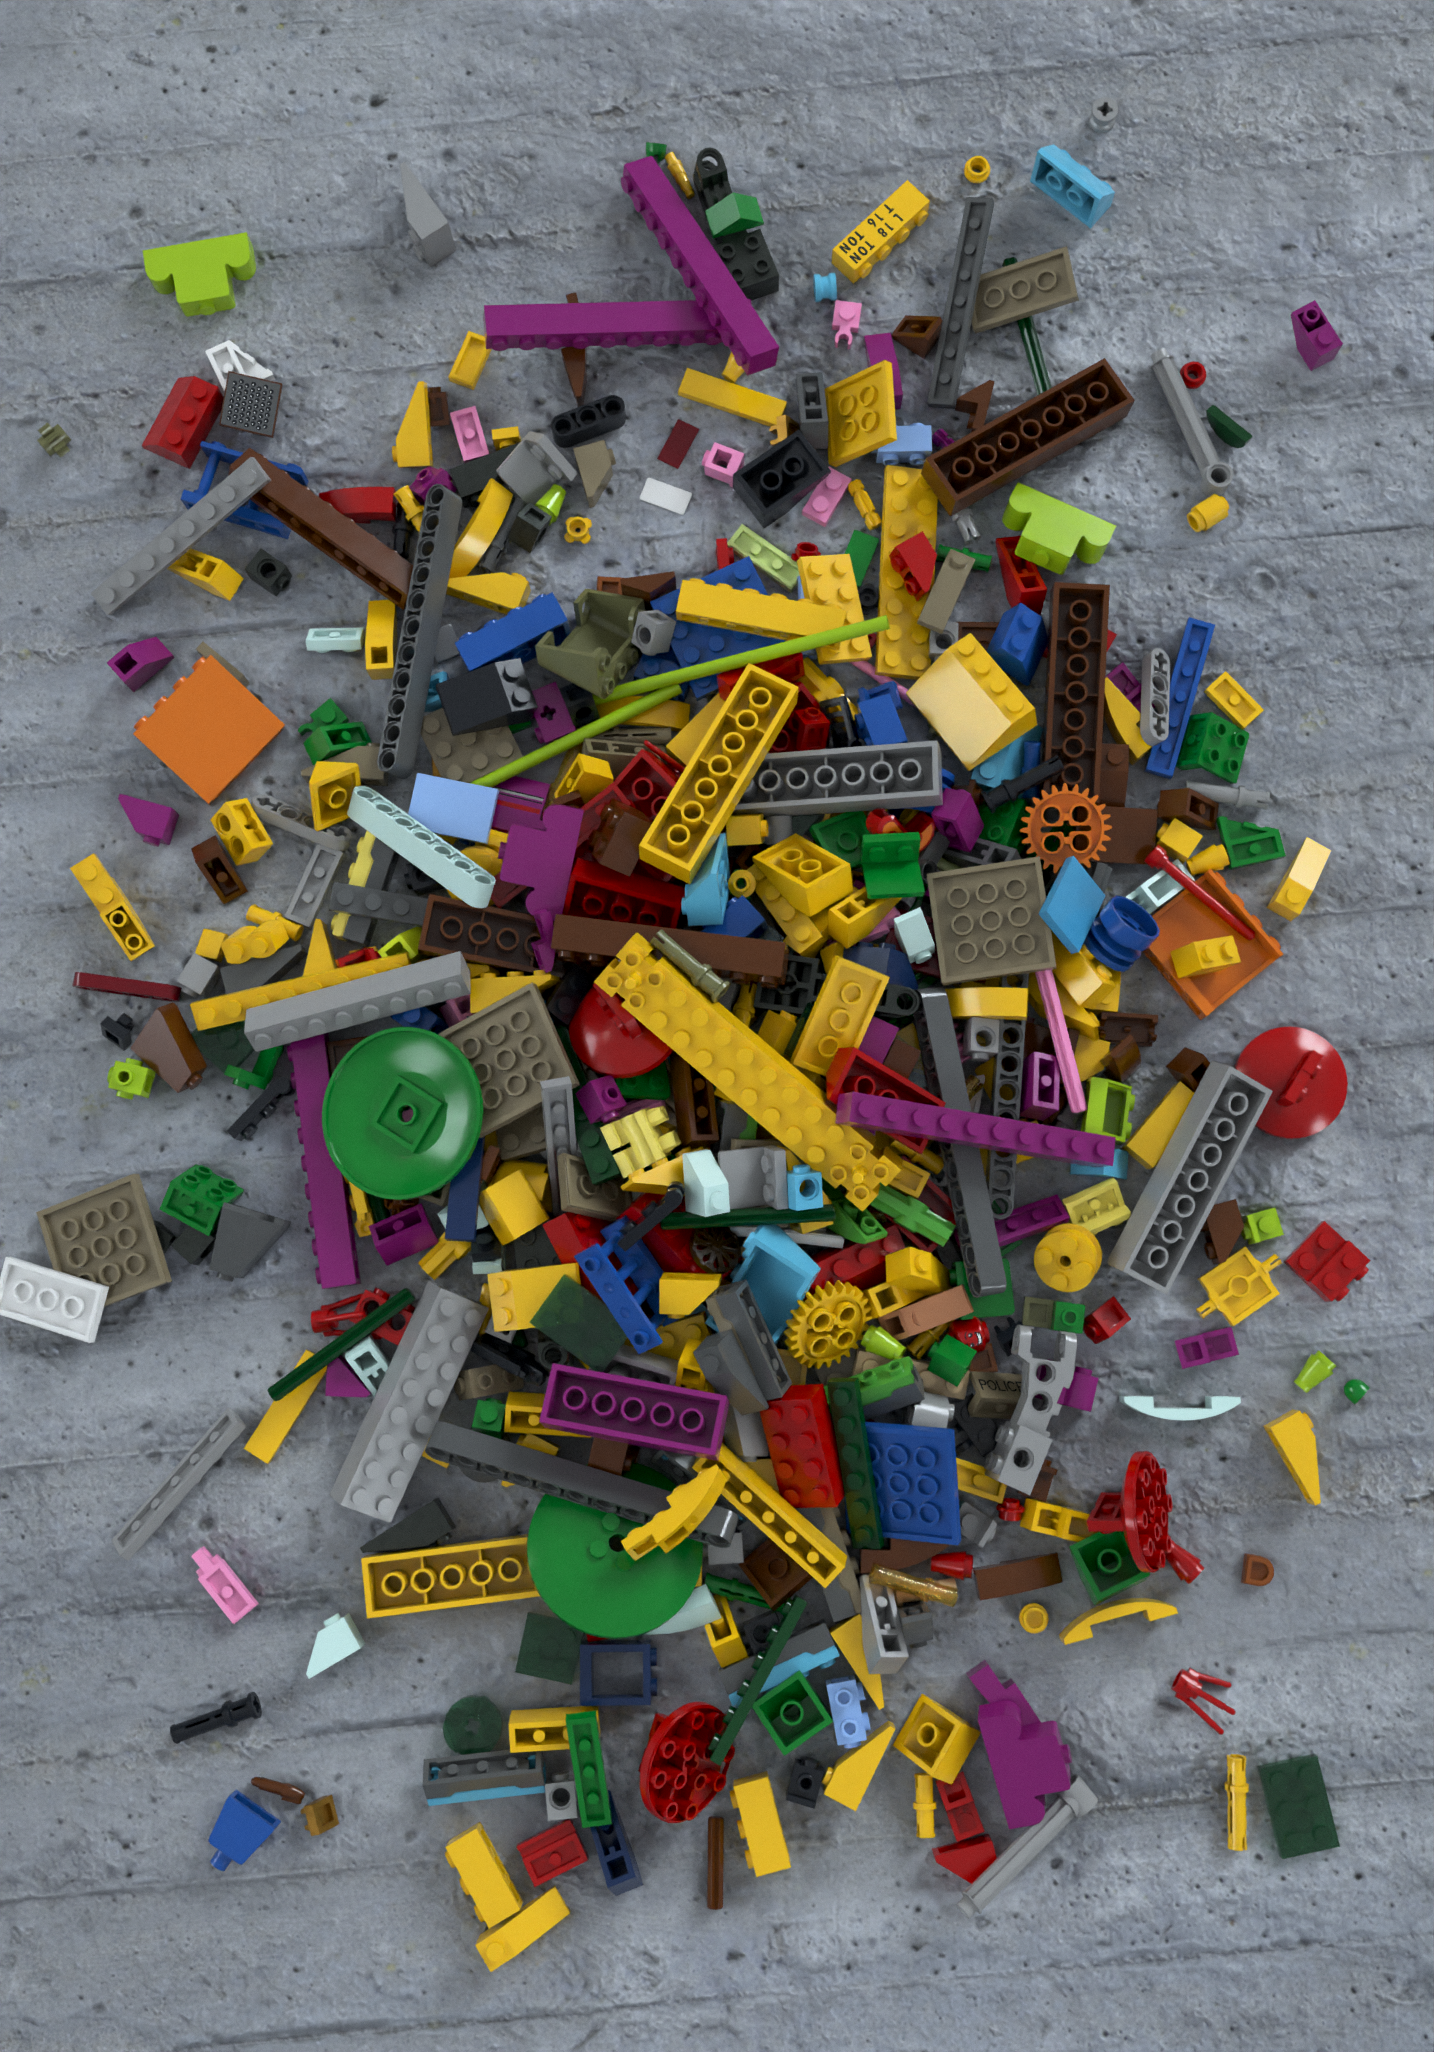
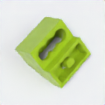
[1081,1077,1135,1145]

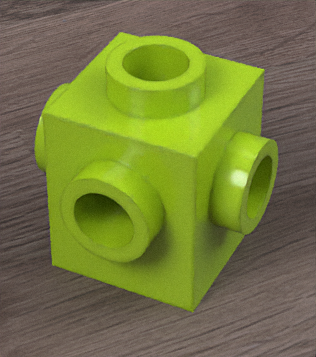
[107,1058,156,1100]

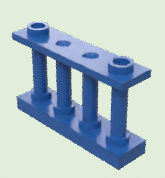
[180,441,309,539]
[574,1215,686,1354]

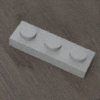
[284,843,345,929]

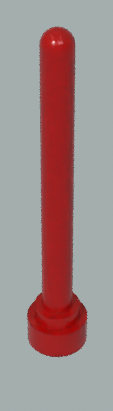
[1144,844,1255,941]

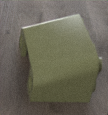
[535,588,646,699]

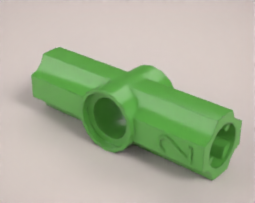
[869,1182,956,1247]

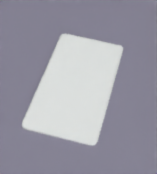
[640,478,692,515]

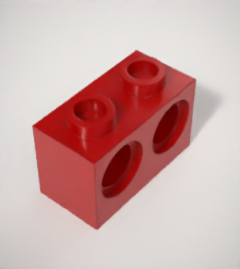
[349,1287,416,1345]

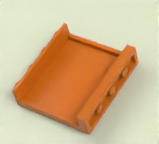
[133,655,285,805]
[1142,868,1283,1020]

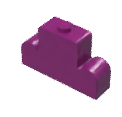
[498,804,584,921]
[978,1701,1072,1829]

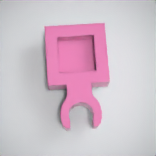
[832,300,862,349]

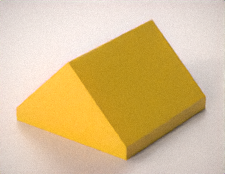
[309,761,361,832]
[479,1169,550,1246]

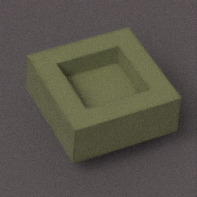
[1021,1296,1054,1329]

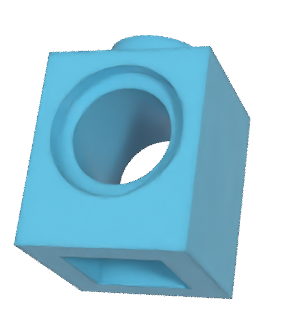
[786,1164,823,1211]

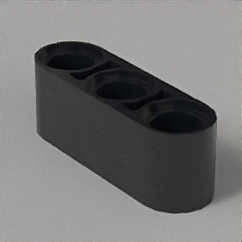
[551,395,626,448]

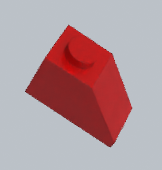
[932,1833,997,1884]

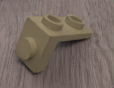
[454,1364,524,1401]

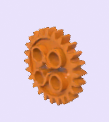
[1020,783,1112,873]

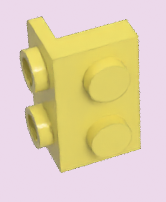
[1062,1177,1131,1236]

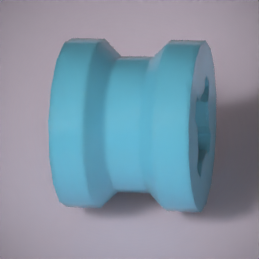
[813,273,837,302]

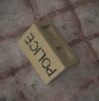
[967,1371,1033,1419]

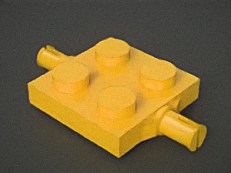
[1196,1246,1282,1326]

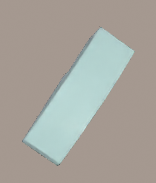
[1126,859,1195,914]
[646,1584,722,1635]

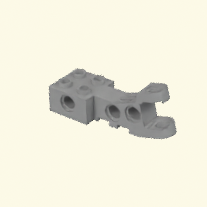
[984,1325,1077,1495]

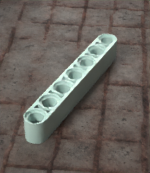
[347,786,496,908]

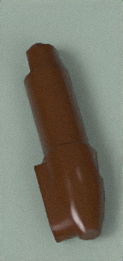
[251,1777,305,1804]

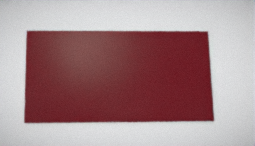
[657,419,699,469]

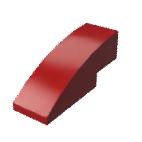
[319,487,397,524]
[717,652,805,701]

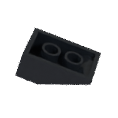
[733,430,831,529]
[436,658,538,736]

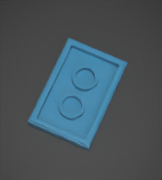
[1039,856,1106,954]

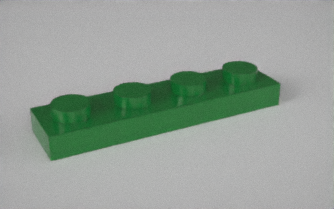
[566,1710,612,1828]

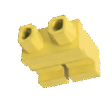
[600,1106,681,1178]

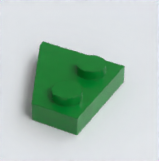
[1216,816,1286,870]

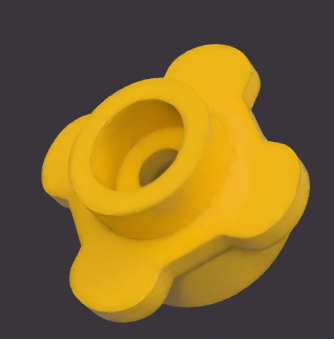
[564,517,592,544]

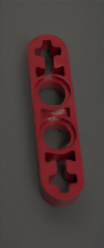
[72,972,182,1002]

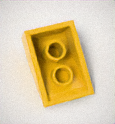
[752,833,853,917]
[487,1262,586,1332]

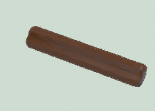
[707,1816,724,1910]

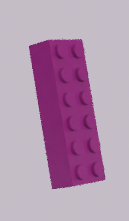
[539,1363,730,1461]

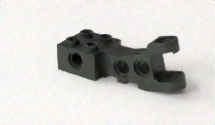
[693,147,779,301]
[754,955,920,1019]
[513,1219,574,1378]

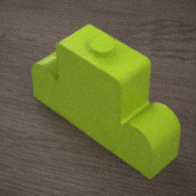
[142,232,256,317]
[1002,482,1116,575]

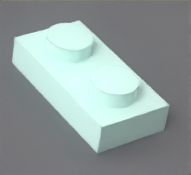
[306,627,365,653]

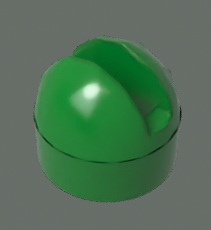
[645,142,667,163]
[1344,1379,1370,1405]

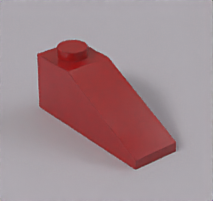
[995,536,1047,615]

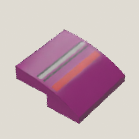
[491,776,550,833]

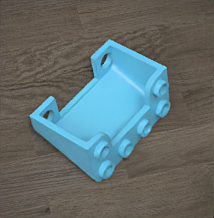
[705,1224,821,1345]

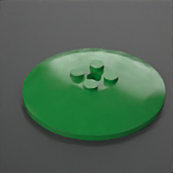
[322,1027,483,1200]
[527,1463,703,1639]

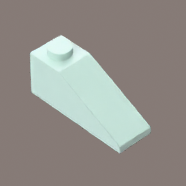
[345,1333,390,1397]

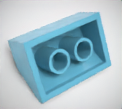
[1030,144,1115,229]
[968,724,1043,799]
[681,833,730,926]

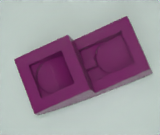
[1105,662,1155,713]
[531,909,555,973]
[1175,1326,1239,1369]

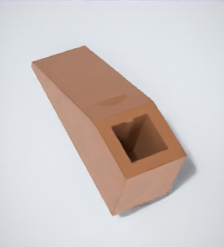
[878,1284,974,1341]

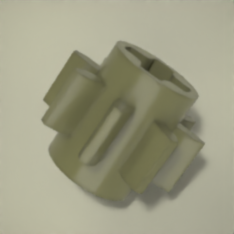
[37,423,71,458]

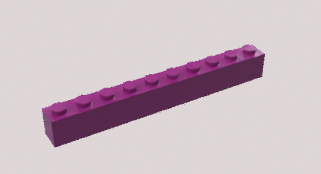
[621,156,779,376]
[483,299,751,351]
[287,1033,361,1289]
[835,1092,1116,1167]

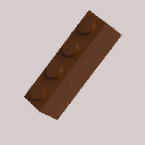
[670,1050,719,1149]

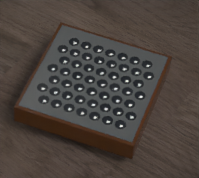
[219,371,283,438]

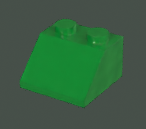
[1069,1531,1150,1605]
[752,1670,833,1756]

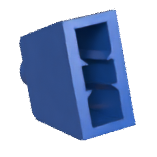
[390,1007,449,1034]
[208,1790,281,1871]

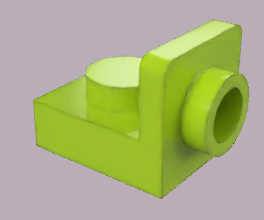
[1241,1208,1284,1244]

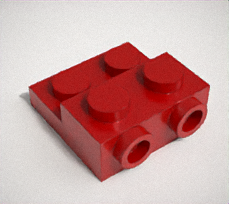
[1284,1221,1371,1302]

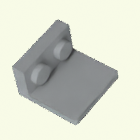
[496,431,578,505]
[718,1145,788,1210]

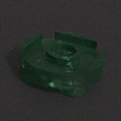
[443,1695,503,1755]

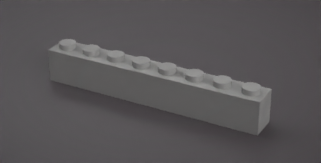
[244,951,471,1052]

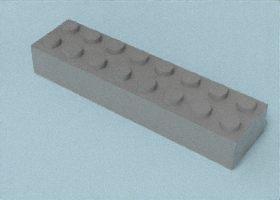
[731,740,943,818]
[1106,1061,1273,1295]
[329,1281,489,1523]

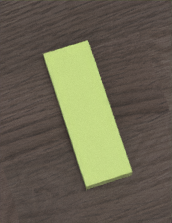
[727,524,800,593]

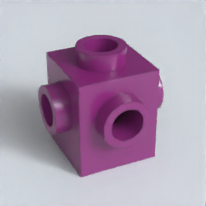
[409,466,457,505]

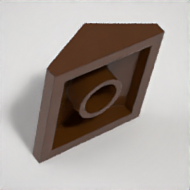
[620,571,677,611]

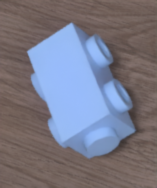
[871,423,932,465]
[825,1674,871,1748]

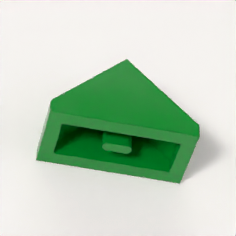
[705,192,764,238]

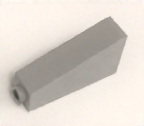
[712,1385,768,1462]

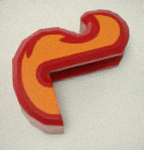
[866,808,936,853]

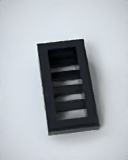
[819,695,859,749]

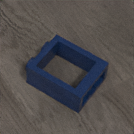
[580,1640,657,1706]

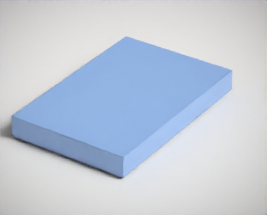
[408,773,499,845]

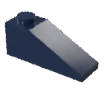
[590,1790,643,1896]

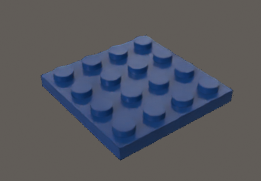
[650,556,786,701]
[844,1422,961,1545]

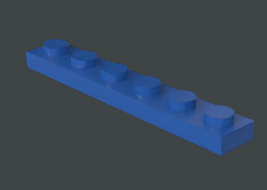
[1144,617,1215,779]

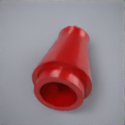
[1165,1540,1205,1584]
[931,1551,973,1581]

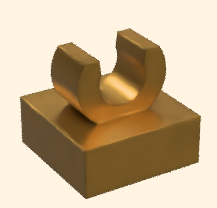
[769,414,799,447]
[300,1795,339,1836]

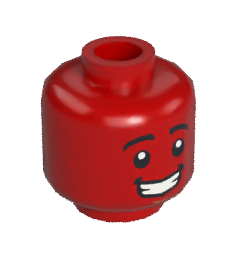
[945,1316,990,1353]

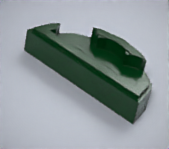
[1206,405,1253,448]

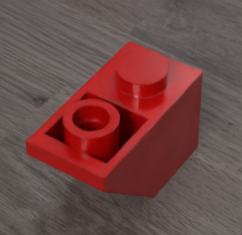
[889,531,937,602]

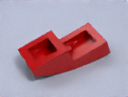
[935,1771,985,1842]

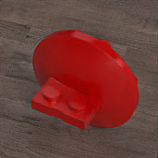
[569,983,673,1078]
[1234,1027,1348,1139]
[1087,1451,1173,1573]
[638,1702,735,1823]

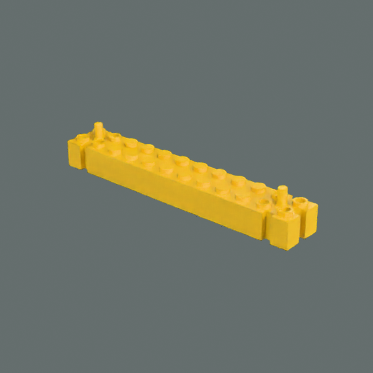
[594,932,903,1212]

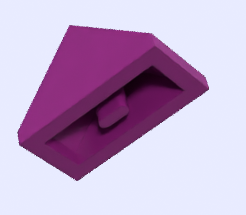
[325,1355,372,1397]

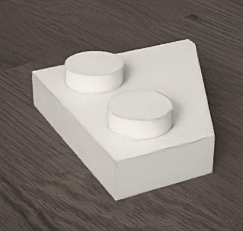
[205,340,275,392]

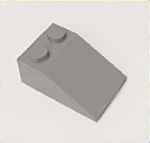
[400,162,456,267]

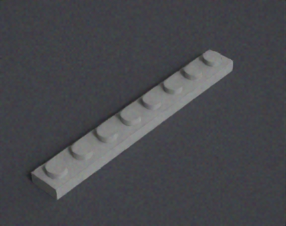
[91,457,271,615]

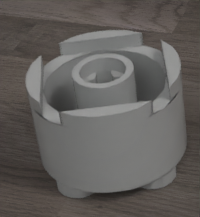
[900,1391,955,1428]

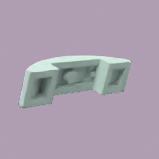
[1119,1396,1241,1420]

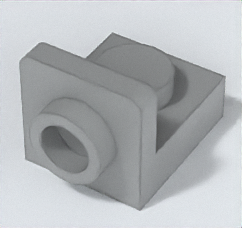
[959,1499,997,1548]

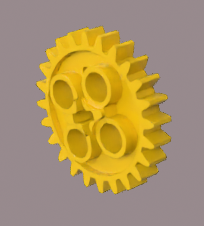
[784,1280,872,1369]

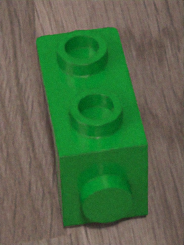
[224,1045,284,1090]

